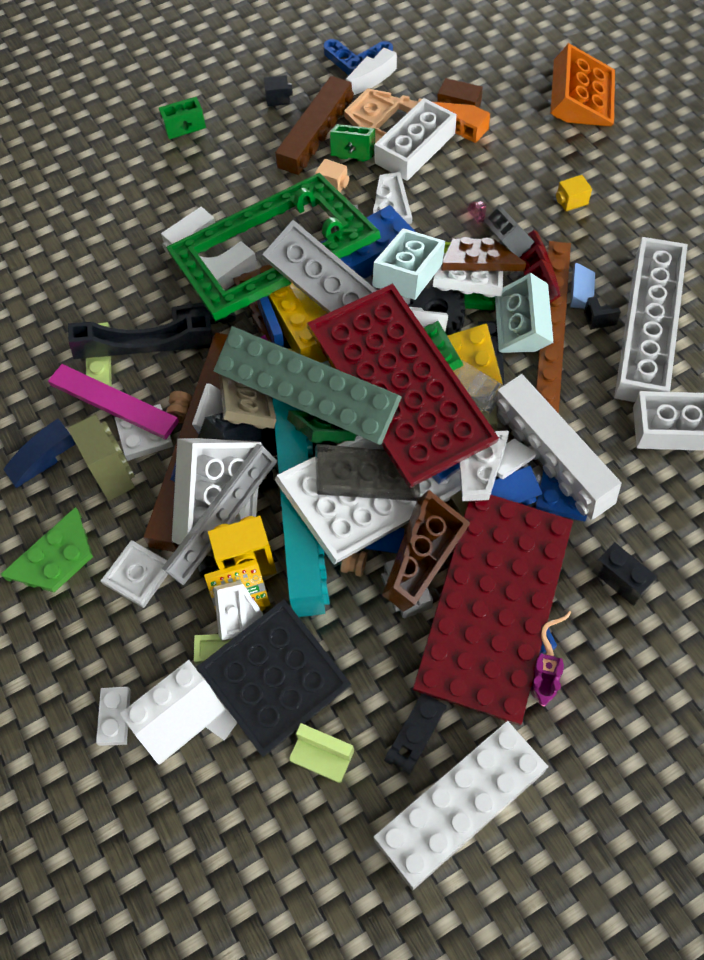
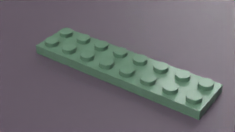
[213,326,402,445]

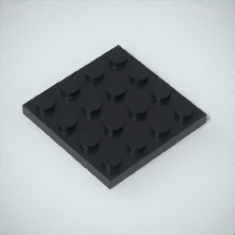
[197,599,352,758]

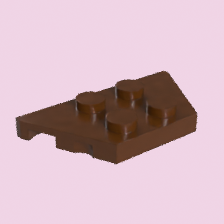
[441,237,526,271]

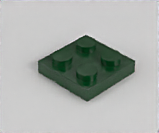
[287,410,356,443]

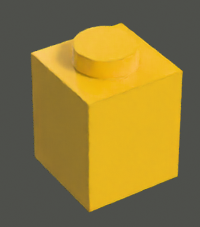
[556,175,592,211]

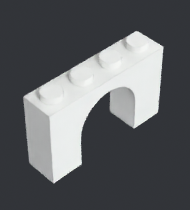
[161,207,258,291]

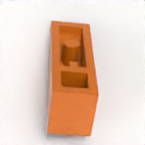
[433,102,490,143]

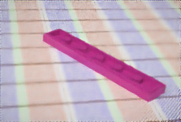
[48,364,179,440]

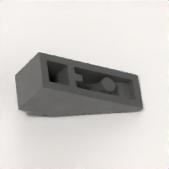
[483,204,534,257]

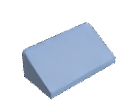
[570,263,595,309]

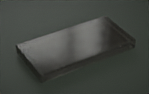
[315,444,421,501]

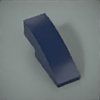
[3,418,76,488]

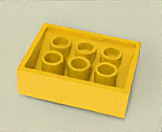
[268,283,328,363]

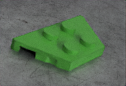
[0,507,93,593]

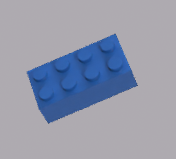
[320,205,416,279]

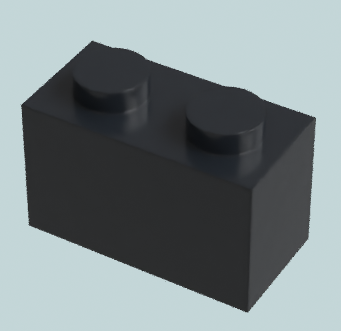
[592,542,658,606]

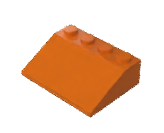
[550,43,615,127]

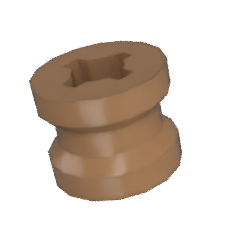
[340,551,368,577]

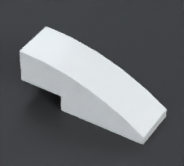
[346,48,397,95]

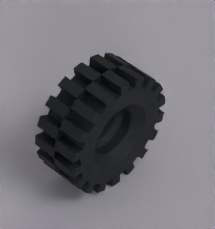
[408,285,465,336]

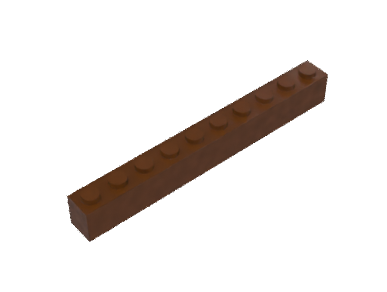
[143,332,228,552]

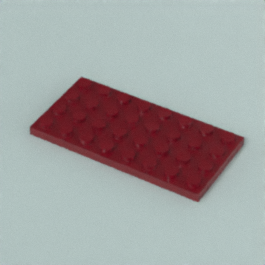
[307,283,499,488]
[412,495,573,726]

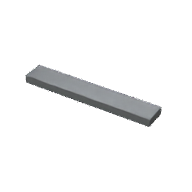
[162,444,277,585]

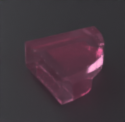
[467,201,486,223]

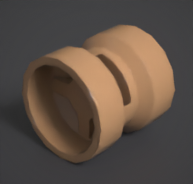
[166,391,193,423]

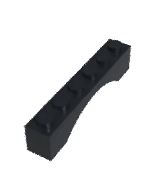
[68,312,212,359]

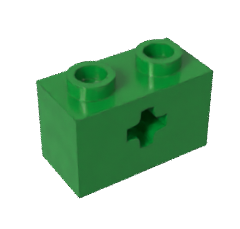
[159,97,206,139]
[330,124,375,162]

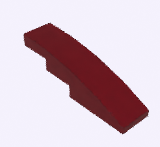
[520,230,561,303]

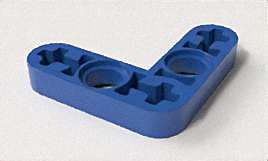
[324,39,393,75]

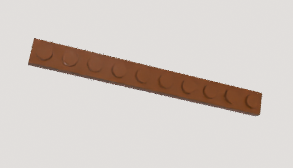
[536,241,571,414]

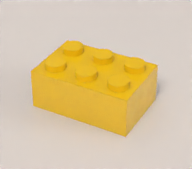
[208,516,277,577]

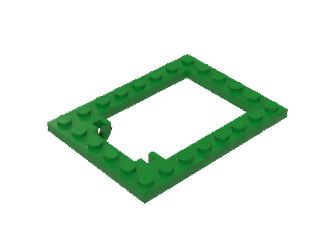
[166,173,381,321]

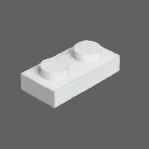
[96,687,131,746]

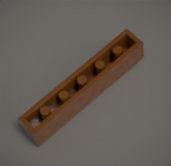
[275,76,354,175]

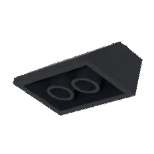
[198,413,277,456]

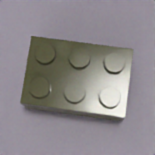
[68,414,135,501]

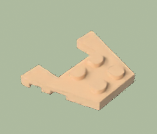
[344,88,422,143]

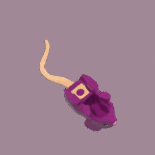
[530,611,571,706]

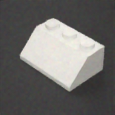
[120,660,227,765]

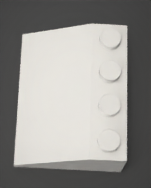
[172,438,261,545]

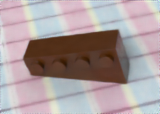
[382,490,470,612]

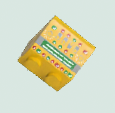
[204,559,271,611]

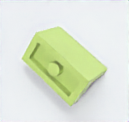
[289,723,354,783]

